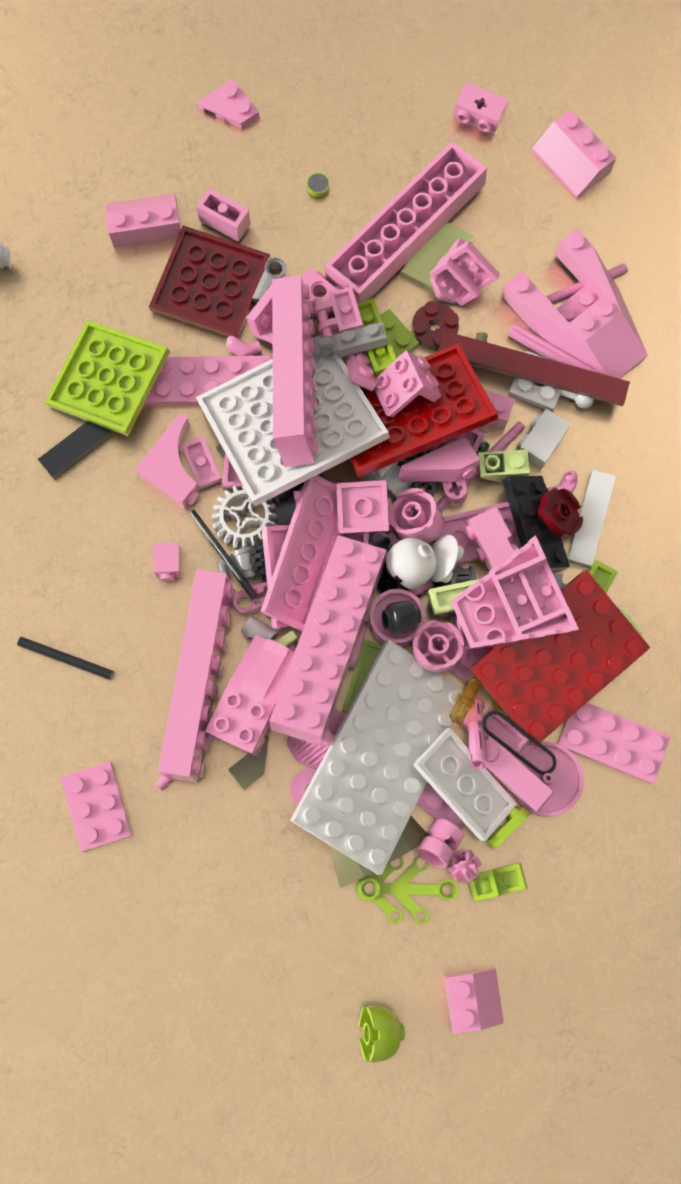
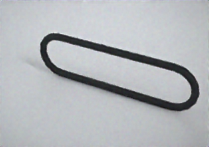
[482,711,557,775]

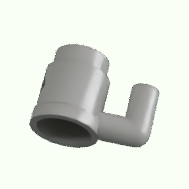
[217,547,258,581]

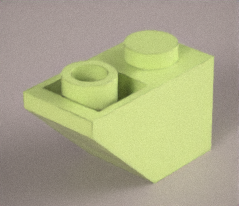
[478,450,530,483]

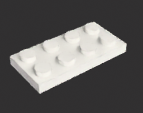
[413,728,517,841]

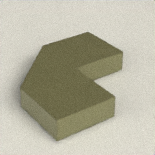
[228,735,269,790]

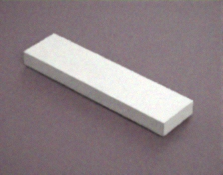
[567,470,616,568]

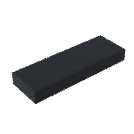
[38,421,111,479]

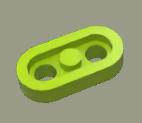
[487,805,531,849]

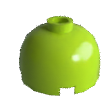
[359,1005,405,1062]

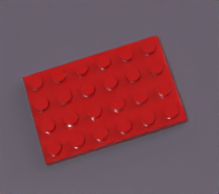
[350,343,498,478]
[469,570,651,747]

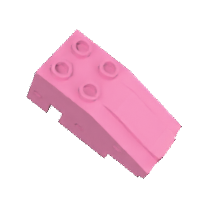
[205,635,295,758]

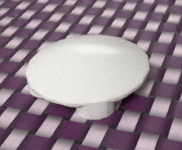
[430,534,464,583]

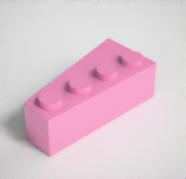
[465,507,519,575]

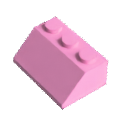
[532,109,617,199]
[106,193,181,247]

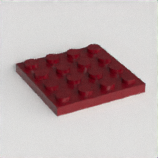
[149,225,271,338]

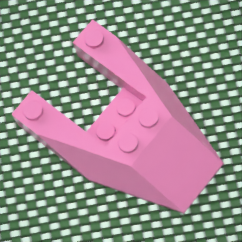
[502,228,648,379]

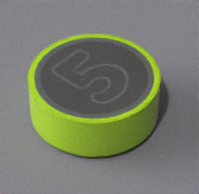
[307,173,330,198]

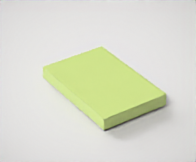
[401,222,475,291]

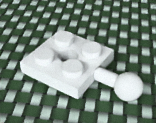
[508,351,594,412]

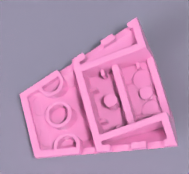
[451,536,579,649]

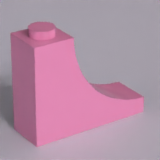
[135,413,200,509]

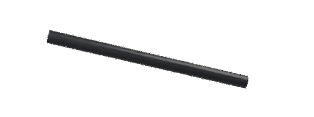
[189,510,258,599]

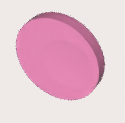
[511,742,584,817]

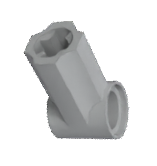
[252,257,286,303]

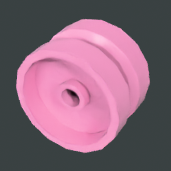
[369,589,425,648]

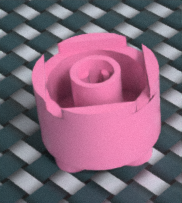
[388,488,444,544]

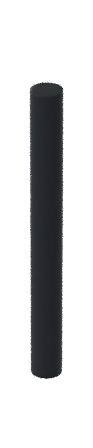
[17,636,114,680]

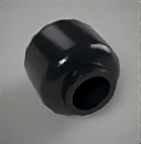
[381,600,421,635]

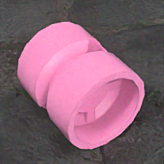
[417,818,464,868]

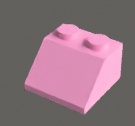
[443,968,504,1034]

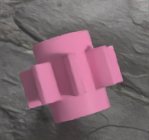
[447,850,482,883]

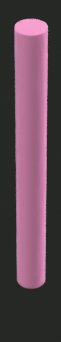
[546,264,628,304]

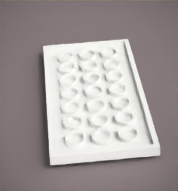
[290,639,470,875]

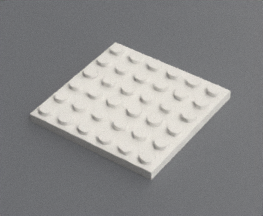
[196,335,390,507]

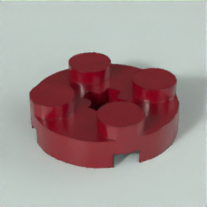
[412,301,459,350]
[537,488,583,538]

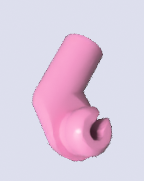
[227,336,262,356]
[547,470,578,493]

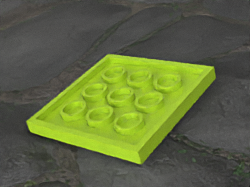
[44,320,170,436]

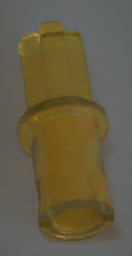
[449,678,482,725]

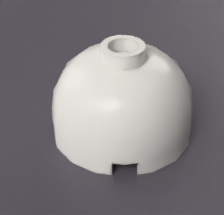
[386,538,437,589]

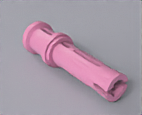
[463,696,487,770]

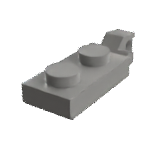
[317,322,388,357]

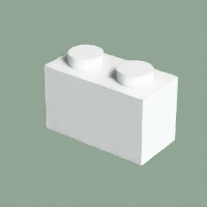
[517,409,571,470]

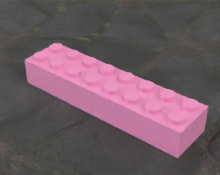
[325,142,487,304]
[272,275,319,468]
[270,535,386,746]
[158,569,236,783]

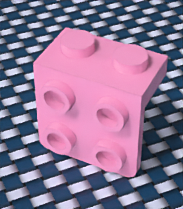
[374,350,441,418]

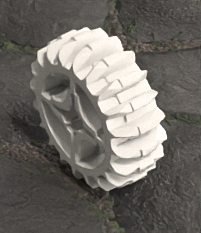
[212,485,277,549]

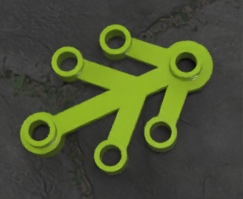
[356,855,459,924]

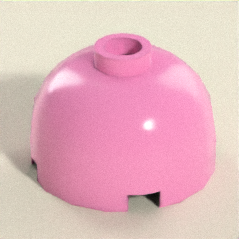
[412,620,464,672]

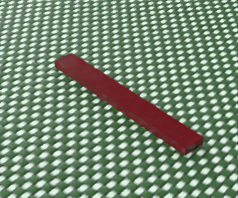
[438,331,630,406]

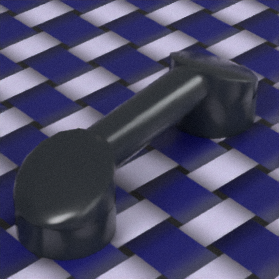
[369,532,398,594]

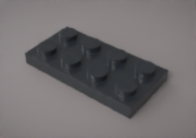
[502,476,570,571]

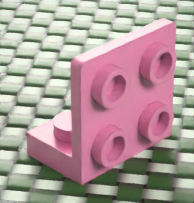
[246,285,317,344]

